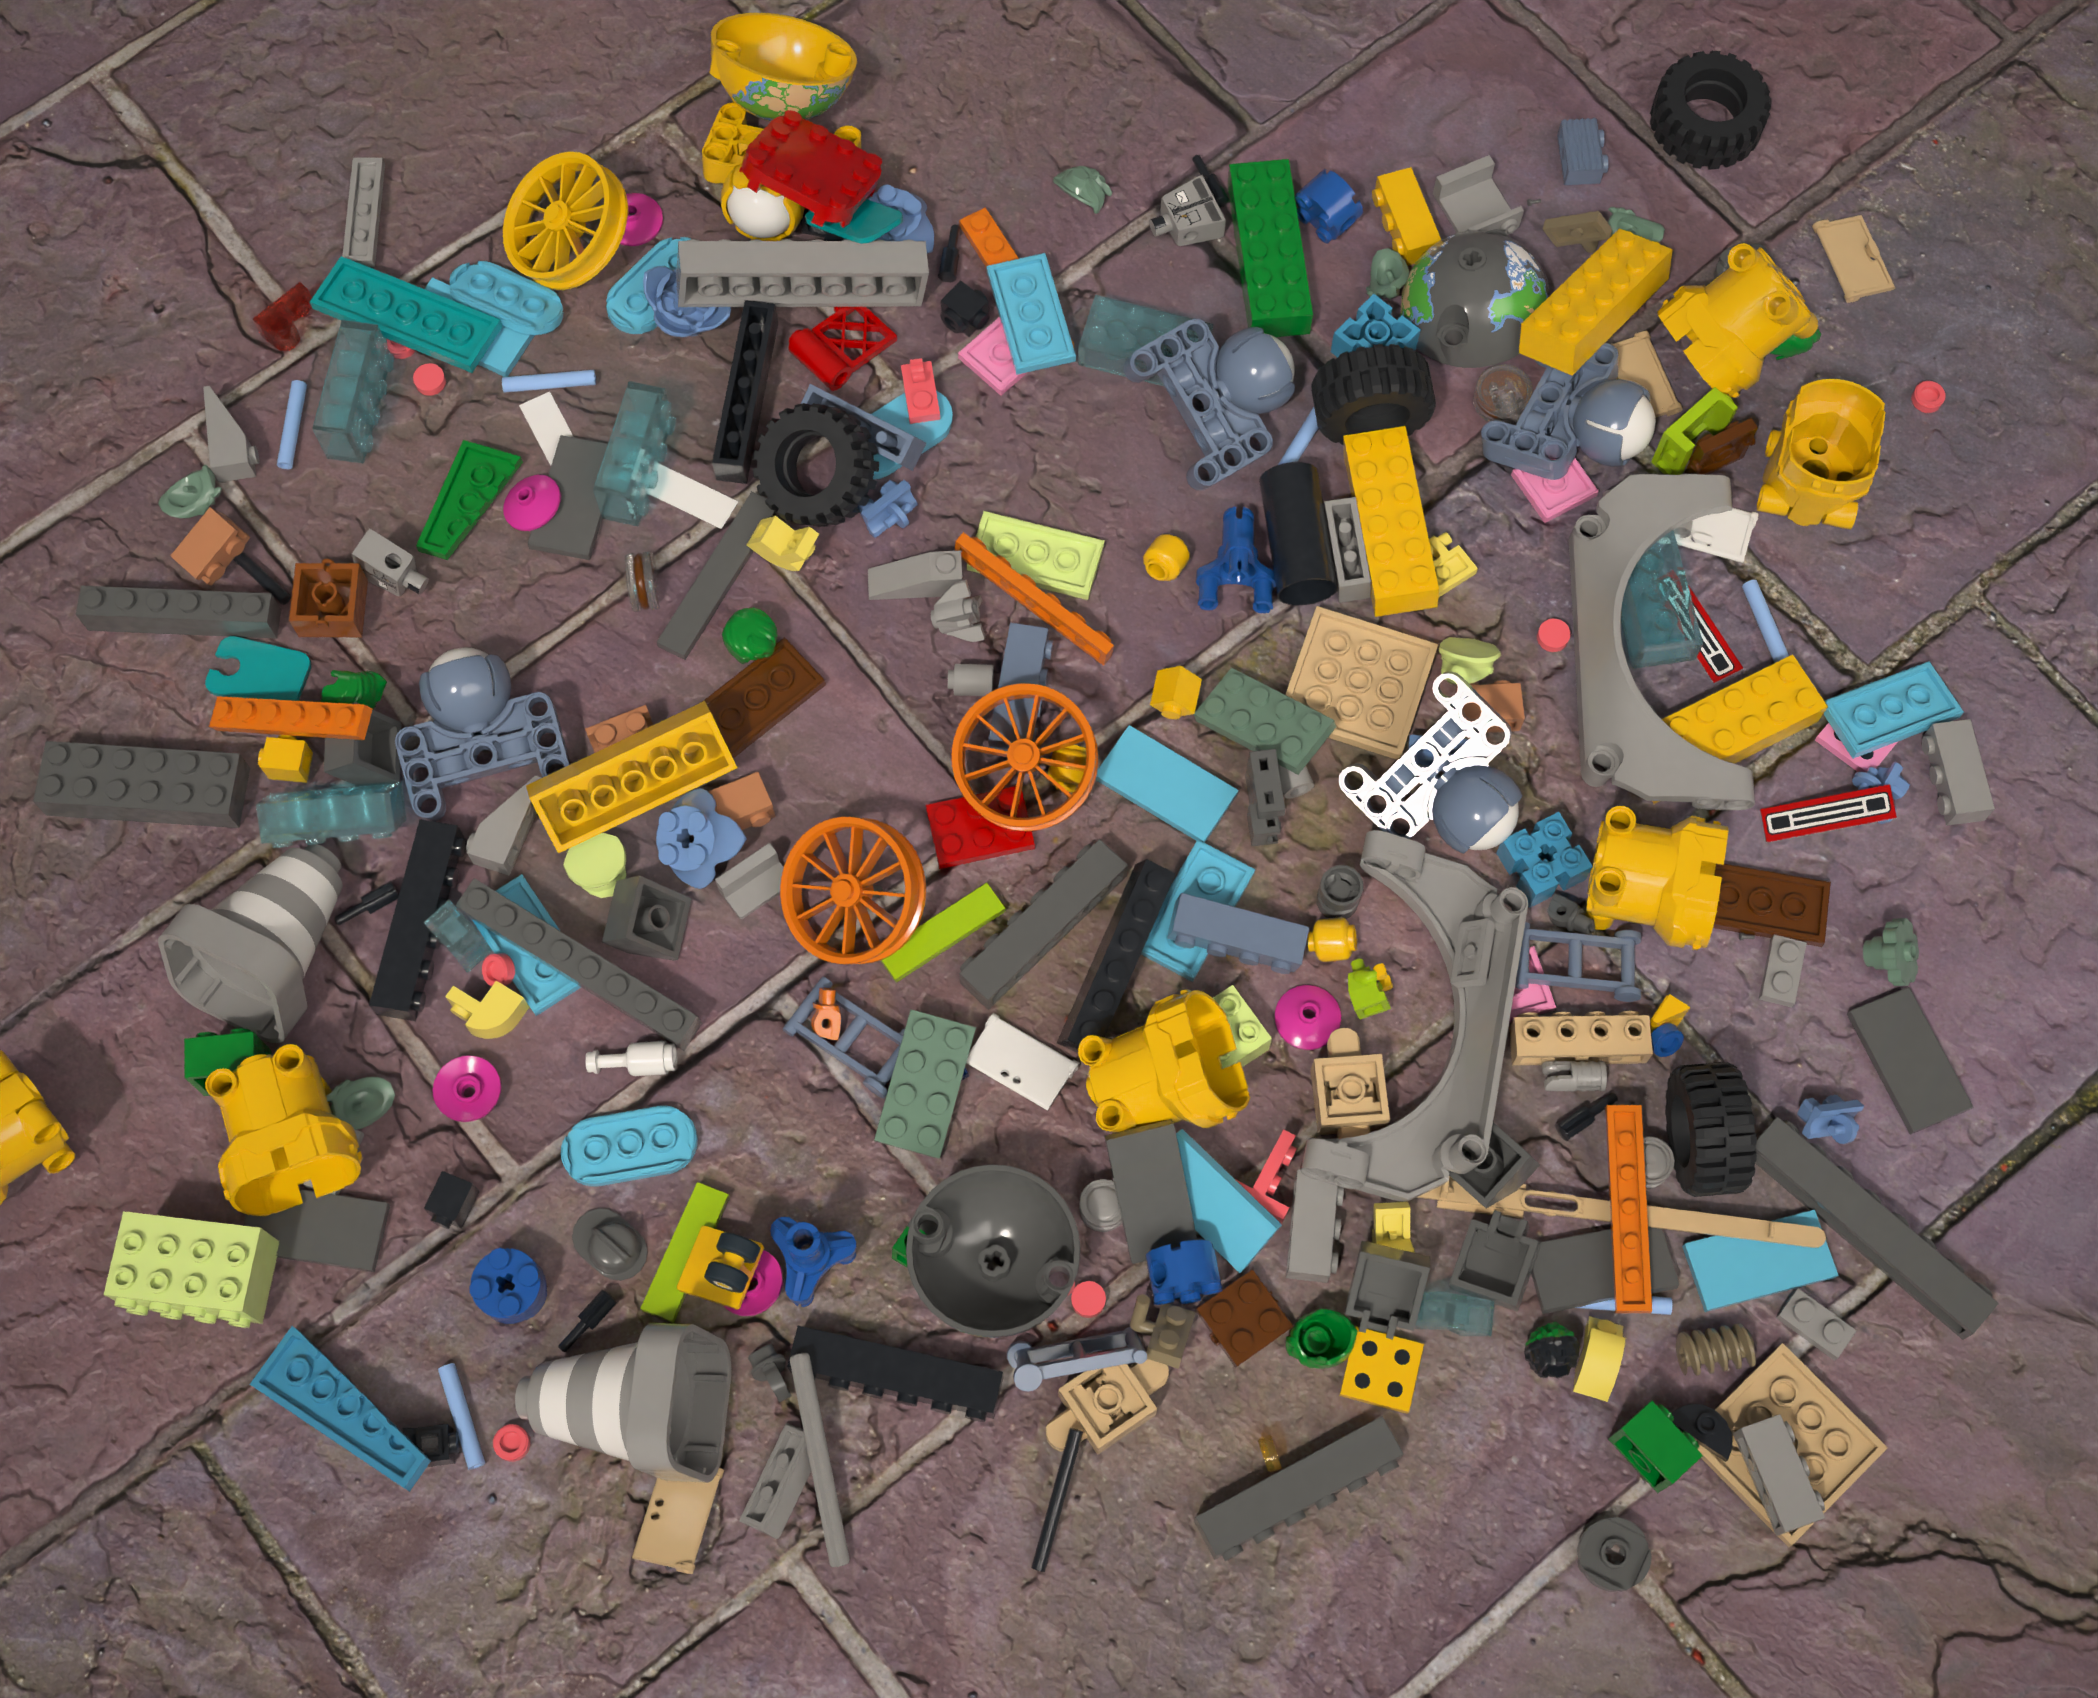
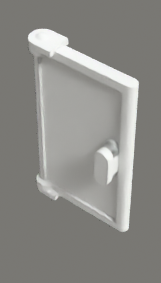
[1660,508,1758,563]
[966,1013,1080,1111]

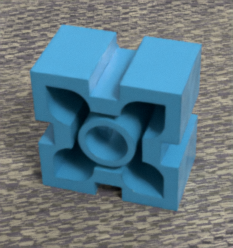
[1330,294,1421,358]
[1496,812,1593,908]

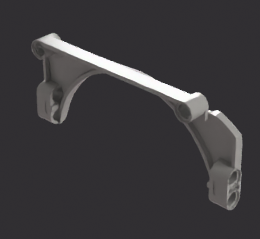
[1569,474,1755,810]
[1301,830,1528,1202]

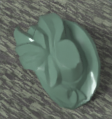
[1053,166,1112,214]
[1607,207,1665,243]
[1366,248,1409,300]
[158,465,222,518]
[326,1077,395,1130]

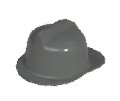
[572,1208,647,1281]

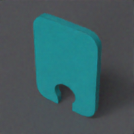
[805,199,903,244]
[205,636,311,701]

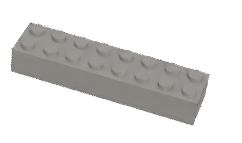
[676,239,929,307]

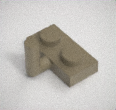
[1543,211,1612,253]
[1130,1294,1196,1369]

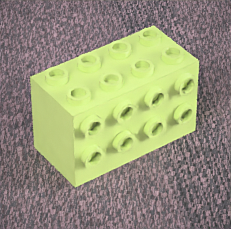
[104,1211,279,1328]

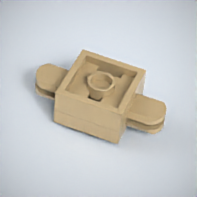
[1311,1028,1390,1139]
[1046,1359,1169,1455]

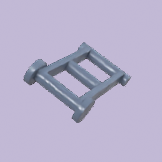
[1515,922,1641,1002]
[783,976,905,1099]
[1007,1327,1147,1392]

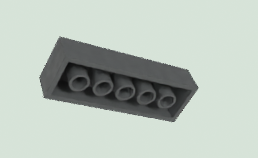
[33,741,250,828]

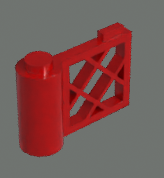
[788,307,897,391]

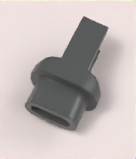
[1547,894,1595,935]
[748,1344,792,1403]

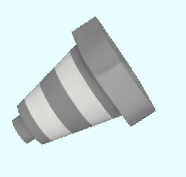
[158,844,343,1043]
[515,1323,732,1483]

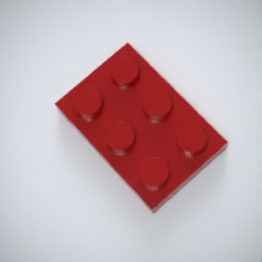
[926,786,1035,869]

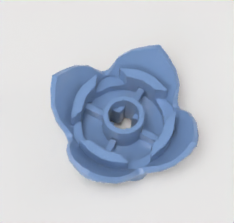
[867,185,934,254]
[643,266,731,337]
[656,788,747,889]

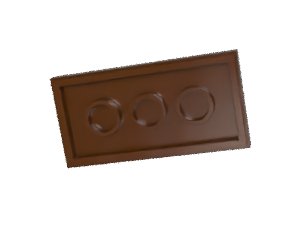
[702,637,826,758]
[1713,864,1831,947]

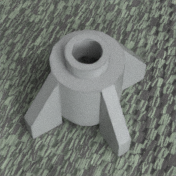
[931,580,986,642]

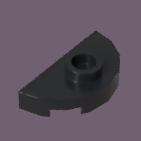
[1671,1404,1733,1462]

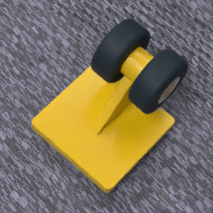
[677,1226,764,1310]

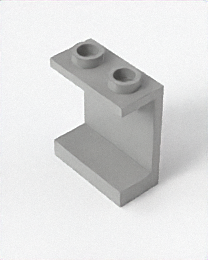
[1433,155,1524,235]

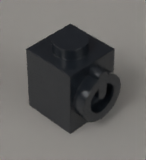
[940,280,989,337]

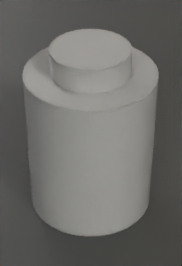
[948,664,994,696]
[1278,765,1314,799]

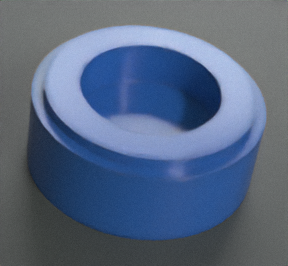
[1651,1023,1684,1057]

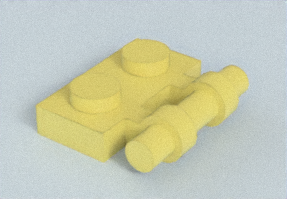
[1429,532,1478,597]

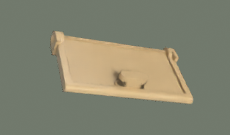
[1812,215,1895,303]
[1611,331,1683,418]
[632,1468,724,1574]

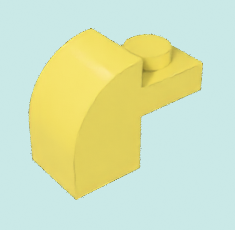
[747,516,819,571]
[445,981,529,1039]
[1372,1202,1415,1253]
[1573,1316,1626,1402]

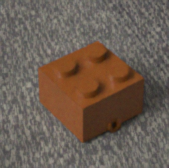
[289,559,368,638]

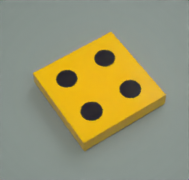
[1339,1326,1424,1414]

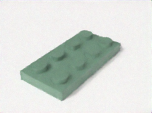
[1194,668,1336,775]
[874,1009,976,1159]

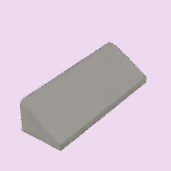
[739,1423,811,1539]

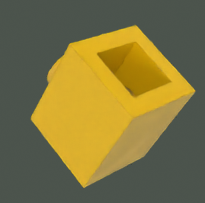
[1150,666,1202,719]
[258,735,313,783]

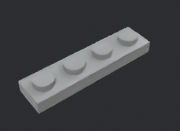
[342,158,385,267]

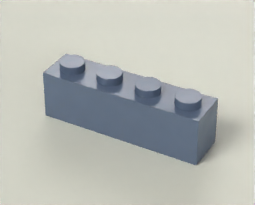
[801,384,926,471]
[988,623,1053,751]
[1167,893,1309,974]

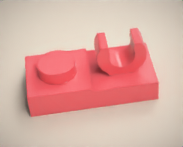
[901,358,940,424]

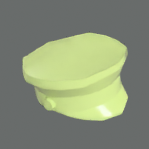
[1439,637,1501,685]
[563,833,626,898]

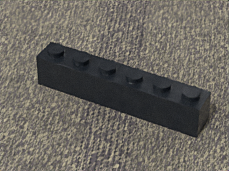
[712,300,778,484]
[369,819,467,1022]
[1057,859,1176,1053]
[787,1325,1004,1422]

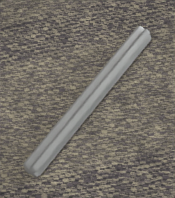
[790,1353,850,1567]

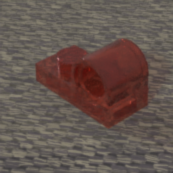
[253,282,312,351]

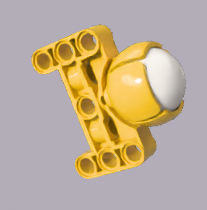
[702,103,861,241]

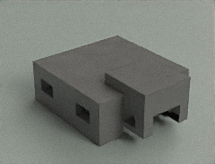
[1245,749,1285,846]
[1449,1210,1540,1312]
[1345,1240,1430,1340]

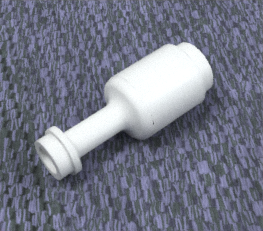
[586,1041,677,1076]

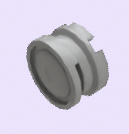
[1643,1136,1675,1190]
[1079,1179,1122,1232]

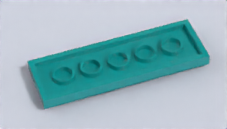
[310,256,503,373]

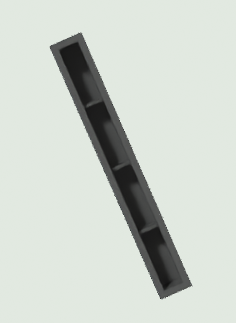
[455,878,702,1051]
[1755,1117,1999,1340]

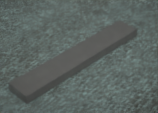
[657,491,778,660]

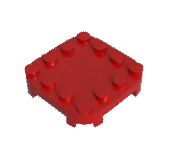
[739,110,882,228]

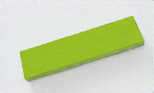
[880,883,1006,983]
[640,1182,730,1323]

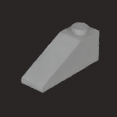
[203,386,260,483]
[868,551,963,600]
[466,776,541,876]

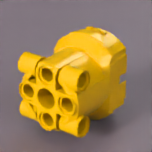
[1657,243,1818,398]
[1757,379,1886,530]
[1585,806,1729,950]
[1078,989,1250,1133]
[205,1044,363,1216]
[0,1050,75,1205]

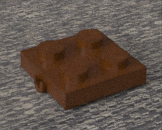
[1684,418,1758,475]
[1195,1269,1293,1368]

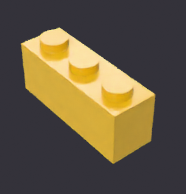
[1372,167,1441,266]

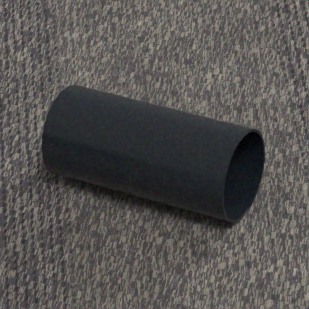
[1259,462,1338,606]

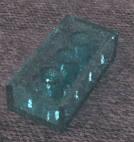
[1078,295,1214,387]
[312,320,394,464]
[593,381,676,527]
[1621,530,1703,669]
[256,782,407,848]

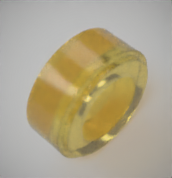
[1258,1434,1282,1472]

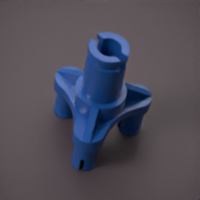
[1196,507,1276,613]
[770,1217,857,1307]

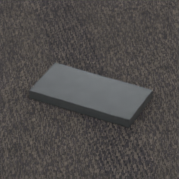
[528,435,622,560]
[1847,987,1973,1135]
[1104,1119,1197,1264]
[243,1189,390,1272]
[1531,1227,1679,1314]

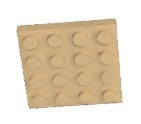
[1286,606,1438,760]
[1698,1343,1888,1547]

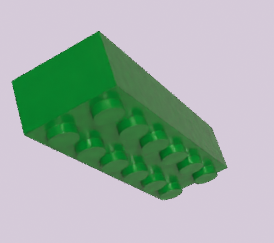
[1227,159,1313,337]

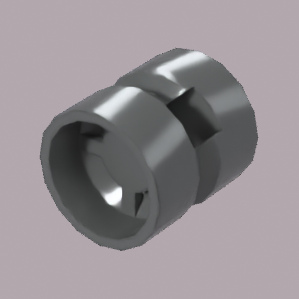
[1317,865,1363,919]

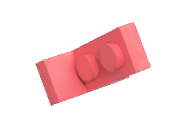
[1235,1129,1298,1224]

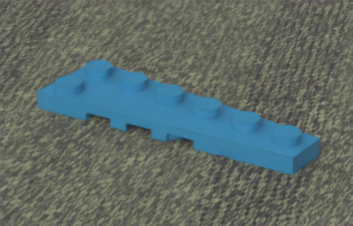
[250,1326,431,1492]

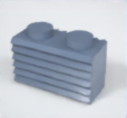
[1557,118,1608,185]

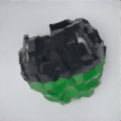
[1524,1322,1581,1379]

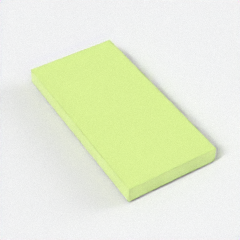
[967,511,1105,600]

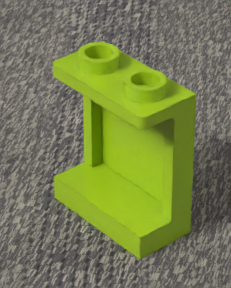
[1651,387,1738,475]

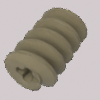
[1676,1323,1756,1376]

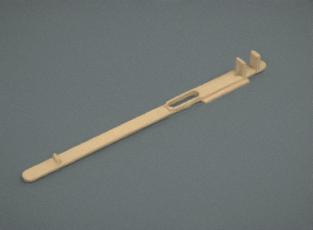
[1416,1176,1826,1248]

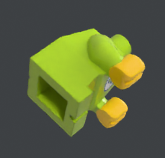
[1348,959,1393,1020]

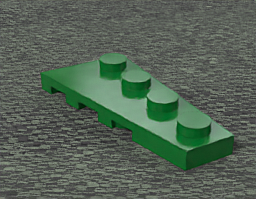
[416,440,523,560]

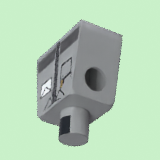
[1149,175,1226,246]
[352,528,429,596]

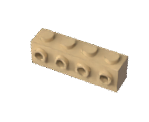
[1509,1011,1653,1065]

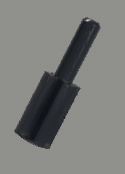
[1192,155,1229,208]
[938,224,960,282]
[334,881,399,925]
[1555,1093,1618,1141]
[558,1290,617,1352]

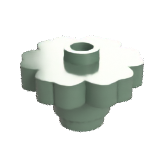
[1863,918,1919,986]

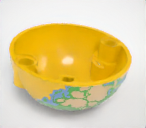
[709,13,857,122]

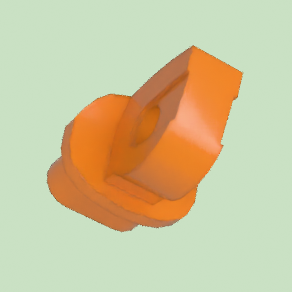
[811,988,841,1040]

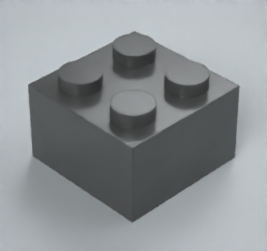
[324,702,402,791]

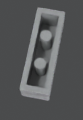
[1324,497,1371,603]
[1922,719,1995,826]
[1286,1170,1344,1283]
[1733,1414,1825,1536]

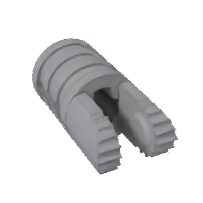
[1541,1061,1607,1092]

